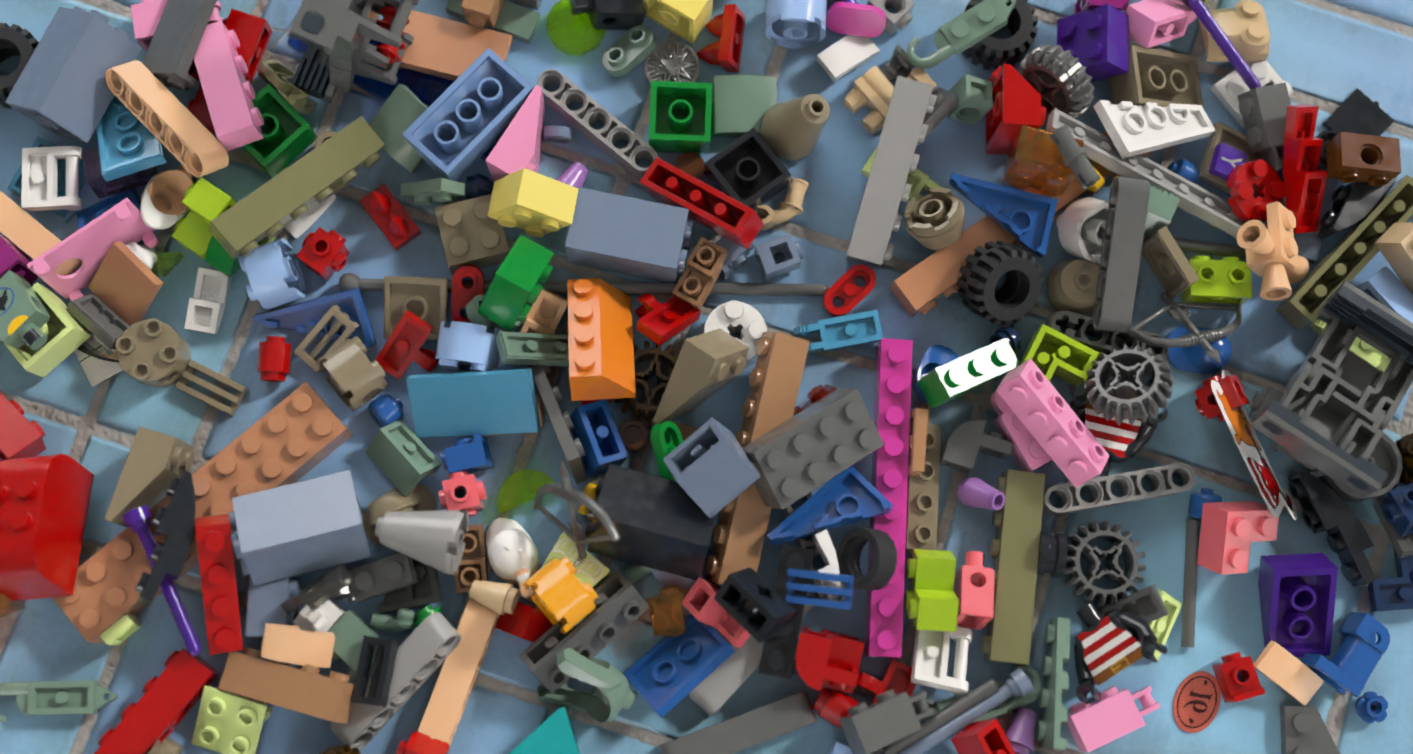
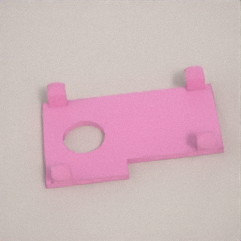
[27,198,159,301]

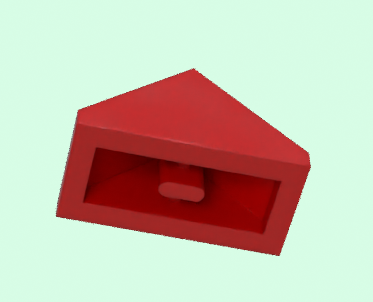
[495,602,553,643]

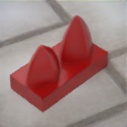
[696,4,746,73]
[359,183,421,251]

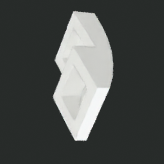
[816,35,880,82]
[184,267,232,334]
[812,529,840,600]

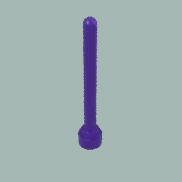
[1186,0,1261,90]
[122,505,201,656]

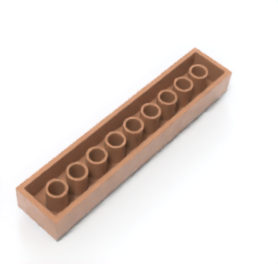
[53,382,353,644]

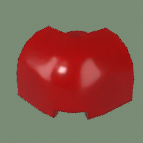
[795,627,865,694]

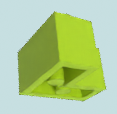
[172,177,236,265]
[1019,324,1099,386]
[904,549,959,632]

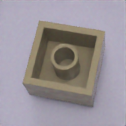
[434,194,510,275]

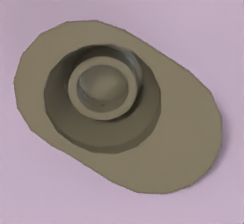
[363,483,436,546]

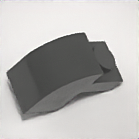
[940,420,1014,473]

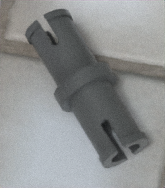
[1049,125,1101,189]

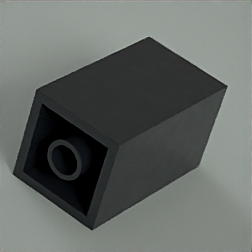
[584,464,717,580]

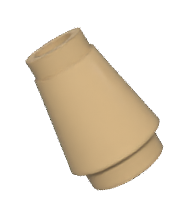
[469,580,520,615]

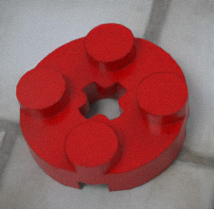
[1227,159,1285,221]

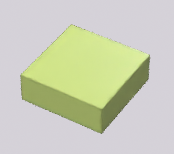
[100,614,142,646]

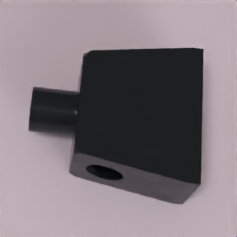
[570,0,647,30]

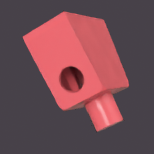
[954,551,994,631]

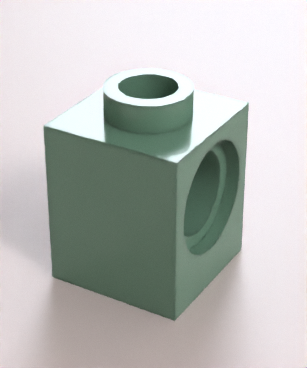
[948,74,993,125]

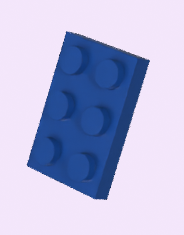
[623,613,735,718]

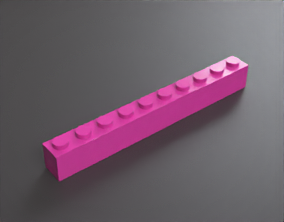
[864,338,913,659]

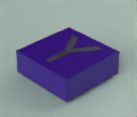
[1209,143,1248,180]

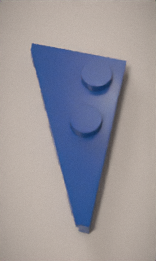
[949,173,1058,258]
[253,287,377,348]
[767,466,893,546]

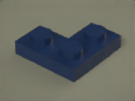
[1368,547,1413,612]

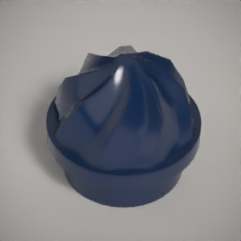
[466,173,494,200]
[989,327,1022,354]

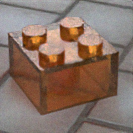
[1002,125,1084,196]

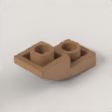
[672,237,729,310]
[454,523,488,593]

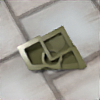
[257,59,318,114]

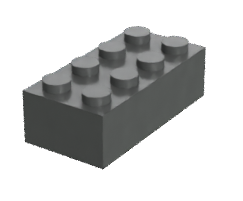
[742,388,884,510]

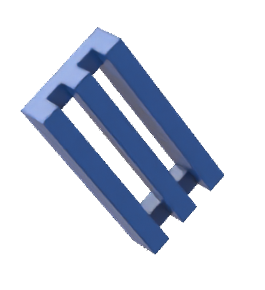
[785,568,854,610]

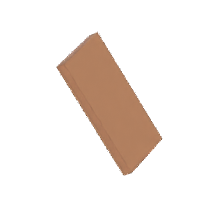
[399,10,512,81]

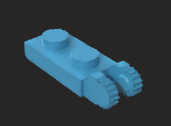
[793,310,884,354]

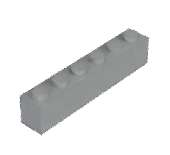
[846,76,937,267]

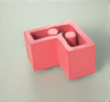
[1197,501,1279,575]

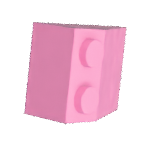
[486,85,546,181]

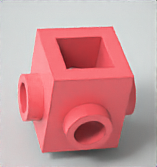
[438,471,487,517]

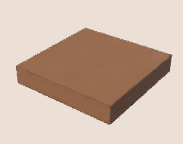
[88,241,163,326]

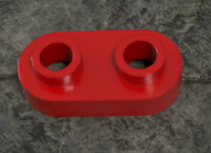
[451,264,485,323]
[823,264,876,317]

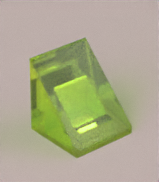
[157,252,184,277]

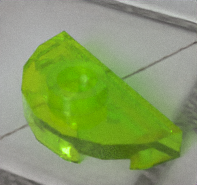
[497,469,555,515]

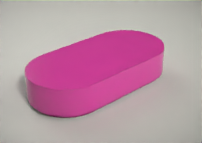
[826,2,886,38]

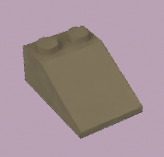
[1108,45,1204,109]
[653,329,750,424]
[104,426,194,527]

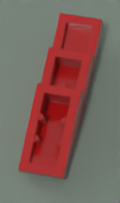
[1283,104,1327,234]

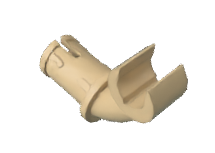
[757,178,809,230]

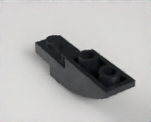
[1317,175,1398,240]
[1287,470,1377,587]
[135,471,196,606]

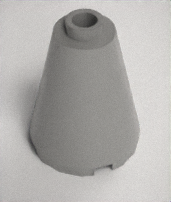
[375,510,469,575]

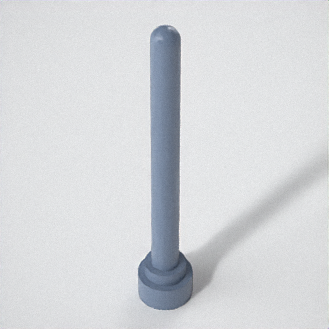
[898,668,1034,754]

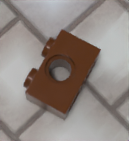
[1326,132,1401,186]

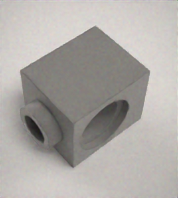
[867,0,915,36]

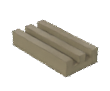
[294,305,360,372]
[175,359,248,416]

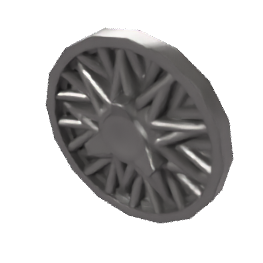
[644,40,700,85]

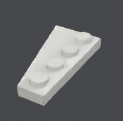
[1093,100,1216,159]

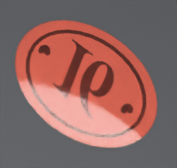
[1173,671,1221,733]

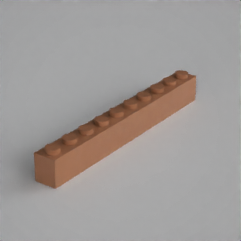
[890,131,1152,317]

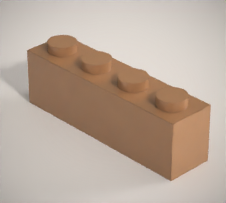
[218,647,355,724]

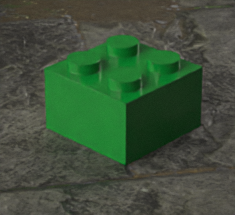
[649,81,712,154]
[241,84,317,178]
[477,234,554,331]

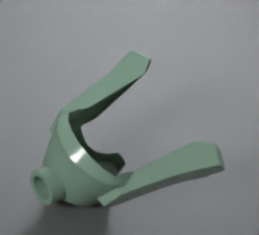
[537,648,638,723]

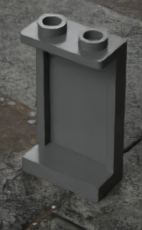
[142,0,217,90]

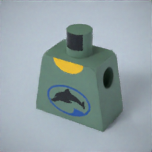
[0,270,50,350]

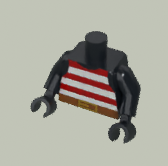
[1069,384,1168,477]
[1074,602,1168,705]

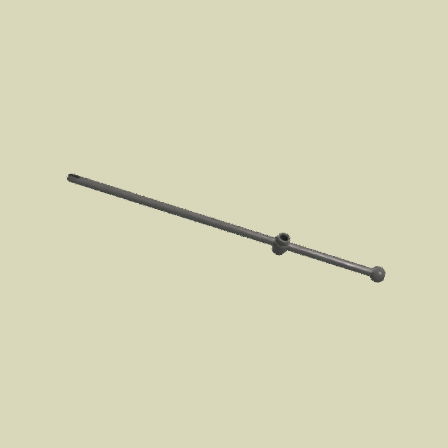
[339,269,828,296]

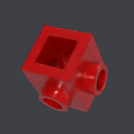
[296,227,350,282]
[1194,375,1250,422]

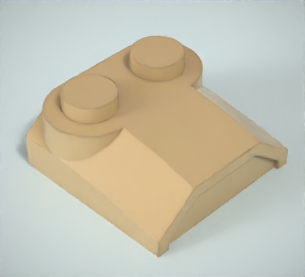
[1196,0,1270,62]

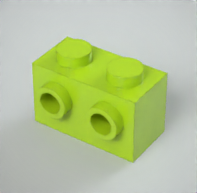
[1181,256,1252,305]

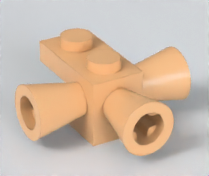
[1236,201,1309,301]

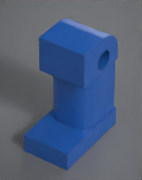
[1301,612,1390,697]

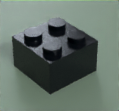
[704,128,791,211]

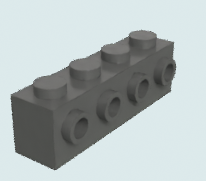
[519,569,650,694]

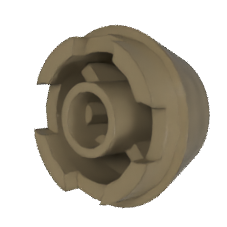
[904,187,965,250]
[1047,258,1099,316]

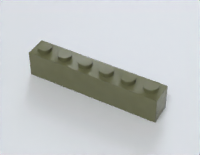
[209,116,385,260]
[1275,175,1413,330]
[980,469,1046,666]

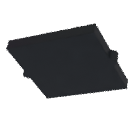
[1322,88,1395,136]

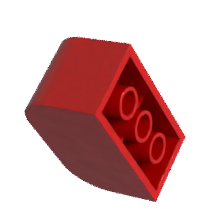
[0,454,94,601]

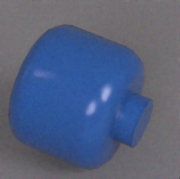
[1167,159,1200,184]
[368,394,403,428]
[1188,488,1222,519]

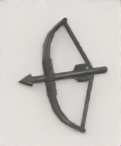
[1125,292,1242,363]
[533,459,620,559]

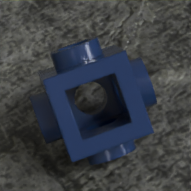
[1380,483,1413,537]

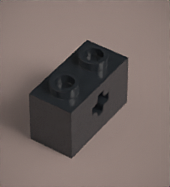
[714,567,796,643]

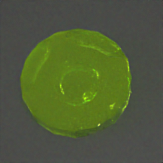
[546,0,606,56]

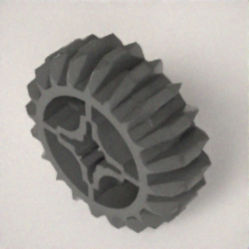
[1017,43,1095,119]
[1084,344,1173,426]
[1062,521,1147,607]

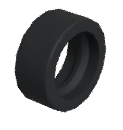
[837,527,897,591]

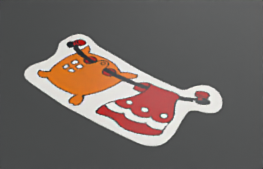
[1211,370,1297,521]

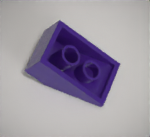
[1258,553,1338,657]

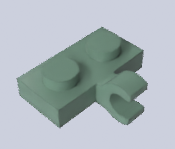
[400,178,466,205]

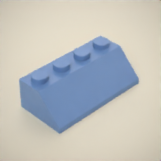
[402,48,534,181]

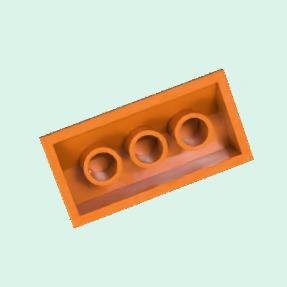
[567,278,636,401]

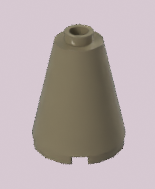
[760,94,830,161]

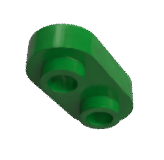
[650,421,683,482]

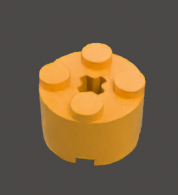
[523,557,598,634]

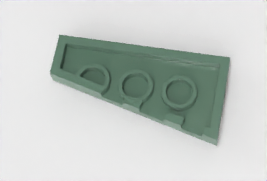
[1035,617,1071,750]

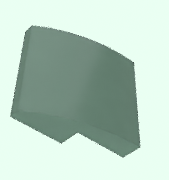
[712,75,777,138]
[369,84,429,173]

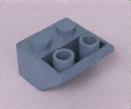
[663,417,761,518]

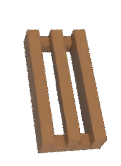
[908,408,928,476]

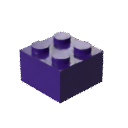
[1057,4,1129,83]

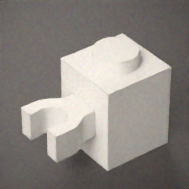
[293,592,346,632]

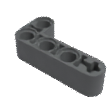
[1045,311,1169,392]

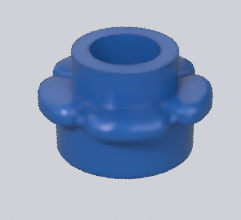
[1355,691,1388,723]

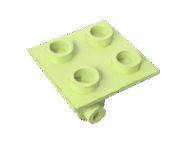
[191,685,272,754]

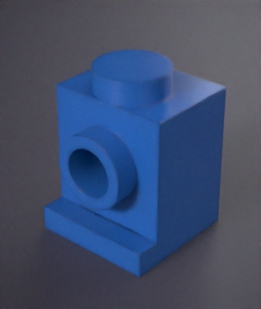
[441,434,493,474]

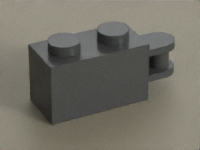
[1237,82,1291,172]
[839,689,934,754]

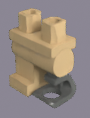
[844,45,937,135]

